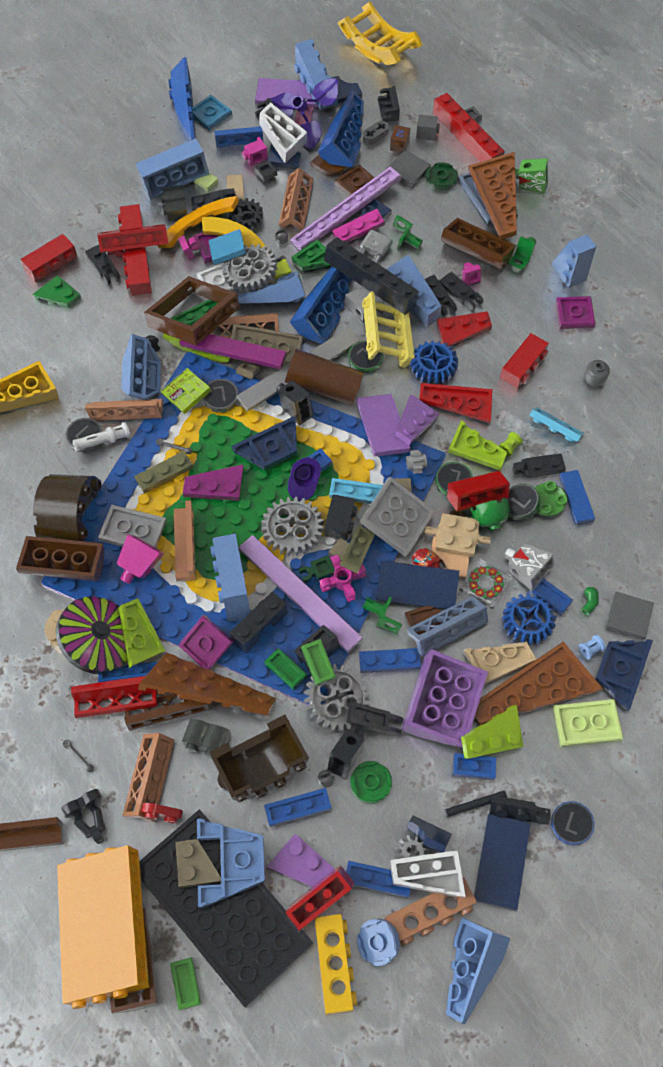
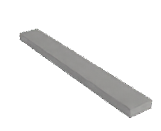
[237,327,360,412]

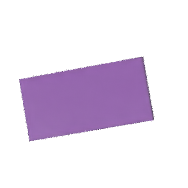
[255,78,317,108]
[356,394,410,457]

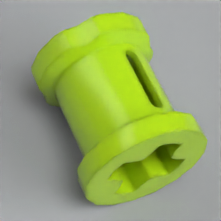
[499,432,523,457]

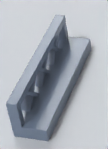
[407,596,488,656]

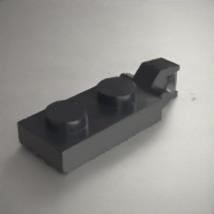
[191,188,237,211]
[512,453,566,478]
[489,795,551,825]

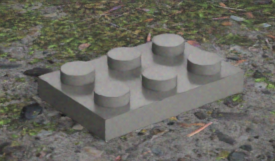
[98,505,167,548]

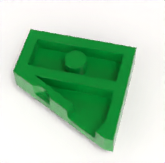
[292,240,331,271]
[33,275,81,308]

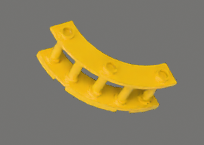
[337,1,423,65]

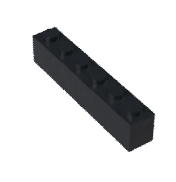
[324,237,419,315]

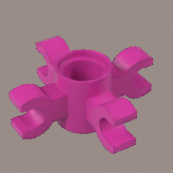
[319,555,366,602]

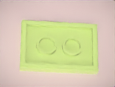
[553,699,623,747]

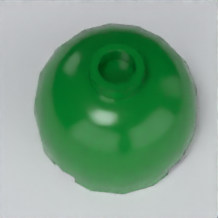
[470,498,510,531]

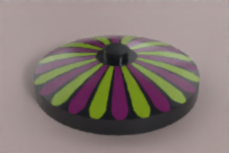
[56,596,128,674]

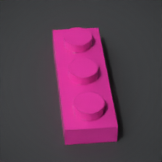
[332,209,385,243]

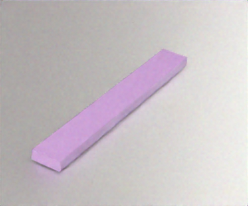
[290,167,401,251]
[238,535,362,653]

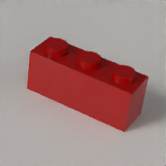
[20,234,78,282]
[500,333,549,389]
[447,471,510,511]
[285,865,354,931]

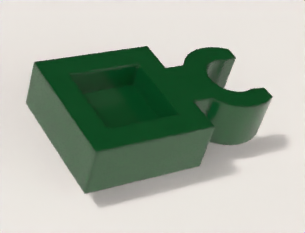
[299,555,335,583]

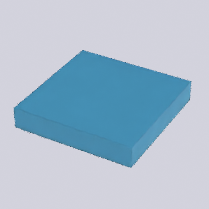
[192,95,232,130]
[209,229,246,265]

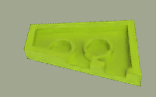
[448,420,507,471]
[119,598,165,668]
[461,705,524,759]

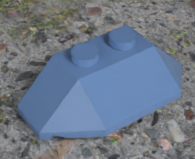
[121,334,161,400]

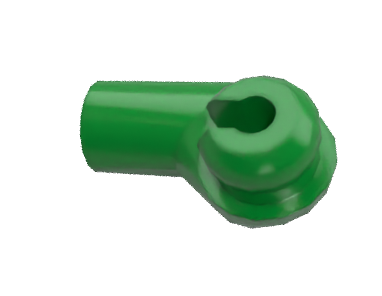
[581,587,599,616]

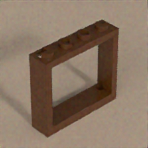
[144,276,240,346]

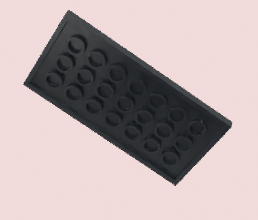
[139,809,314,1008]

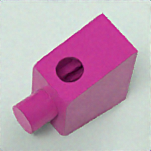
[117,534,164,584]

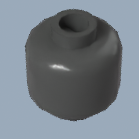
[584,360,610,387]

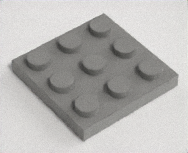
[360,477,435,556]

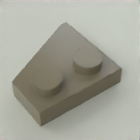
[176,839,221,888]

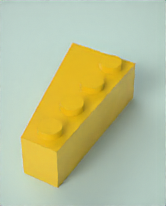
[0,361,59,413]

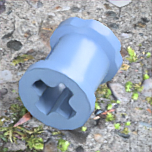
[578,635,606,660]

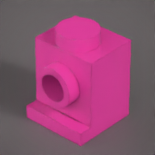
[242,137,268,166]

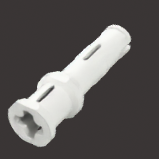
[73,422,130,451]

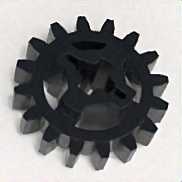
[227,198,263,230]

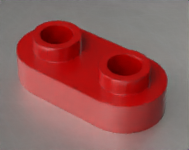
[141,803,183,824]

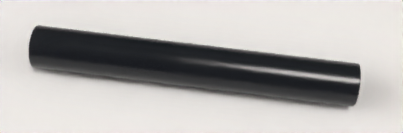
[444,790,507,817]

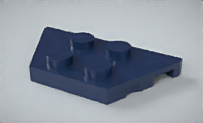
[231,416,297,470]
[595,639,653,711]

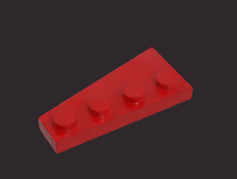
[419,383,493,423]

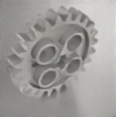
[222,244,278,292]
[261,497,324,556]
[304,664,370,732]

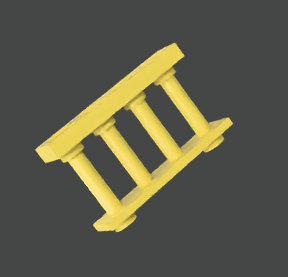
[362,291,415,368]

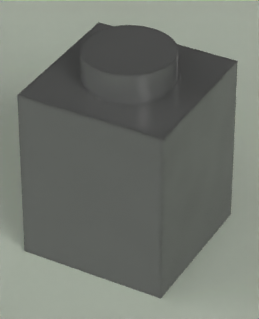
[416,114,440,140]

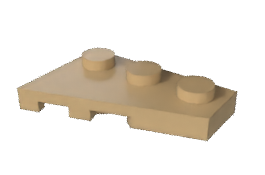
[463,642,537,685]

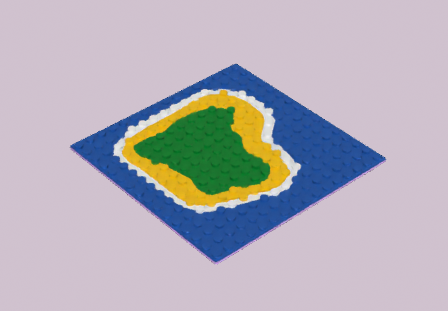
[41,352,446,706]

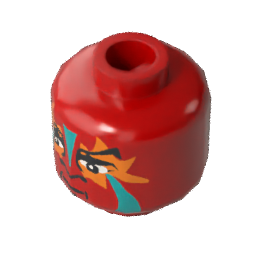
[411,548,441,568]

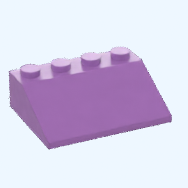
[401,649,488,748]

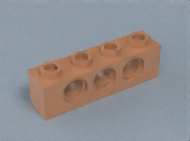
[384,877,477,946]

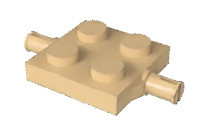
[425,513,491,557]

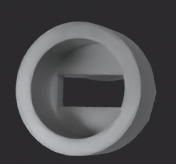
[275,229,288,244]
[317,769,334,788]

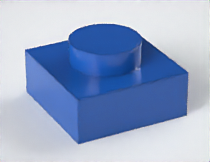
[308,448,332,472]

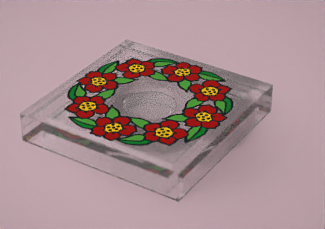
[459,558,513,609]

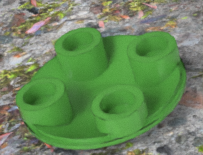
[534,481,567,516]

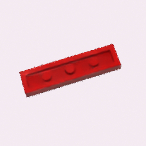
[97,224,168,252]
[71,676,157,718]

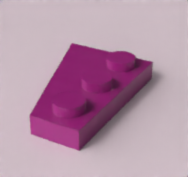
[183,464,244,501]

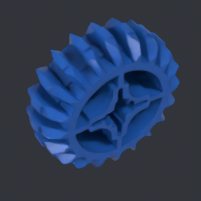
[410,339,458,384]
[502,592,556,646]

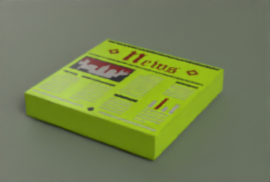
[161,368,211,414]

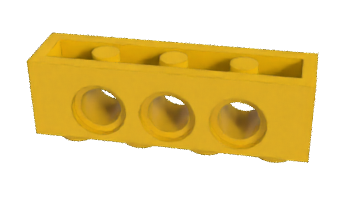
[315,914,357,1016]

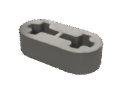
[363,121,389,145]

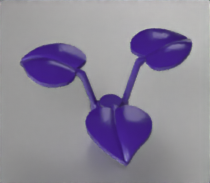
[270,78,338,149]

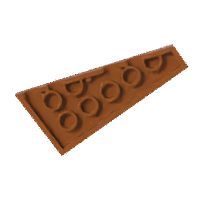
[468,152,517,240]
[474,641,603,726]
[138,652,277,716]

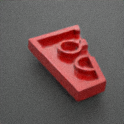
[437,311,492,347]

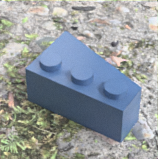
[551,234,597,288]

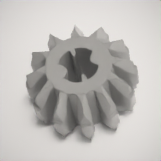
[394,835,431,859]

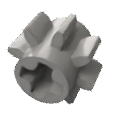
[406,450,427,474]

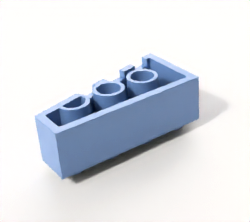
[294,39,338,110]
[387,255,441,327]
[210,534,250,622]

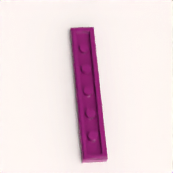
[180,334,287,369]

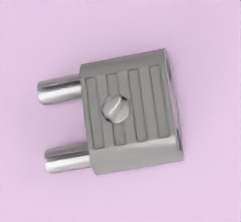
[359,230,393,263]

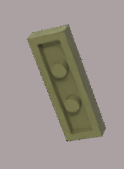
[134,451,193,493]
[340,524,375,573]

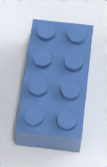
[136,138,209,199]

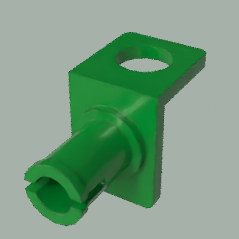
[393,215,423,250]
[508,236,536,270]
[363,596,402,634]

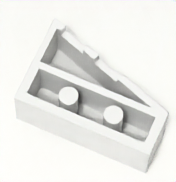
[259,103,307,163]
[390,850,466,898]

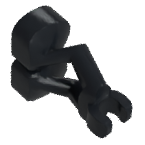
[60,789,106,844]

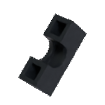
[230,592,287,654]

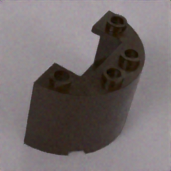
[33,474,102,542]
[209,715,309,803]

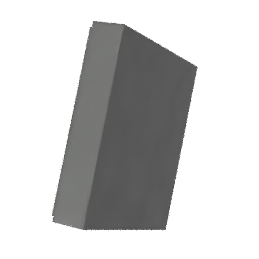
[386,150,431,188]
[606,591,654,640]

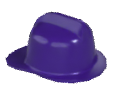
[287,457,321,501]

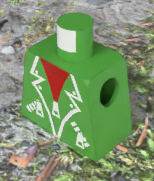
[515,158,548,194]

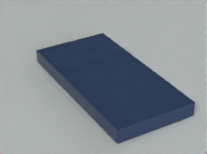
[376,561,460,609]
[474,814,531,911]

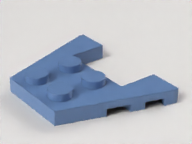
[197,819,265,908]

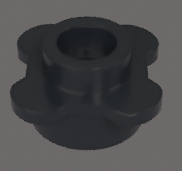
[144,335,160,352]

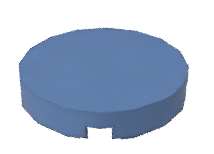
[357,918,400,966]

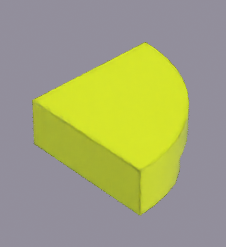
[275,259,291,280]

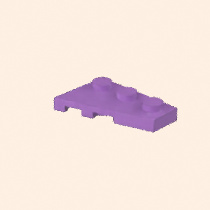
[395,394,439,445]
[266,834,335,888]

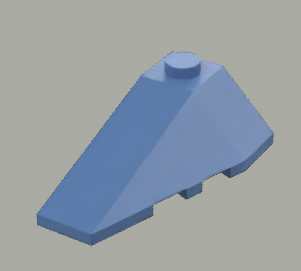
[238,271,305,304]
[446,918,510,1024]

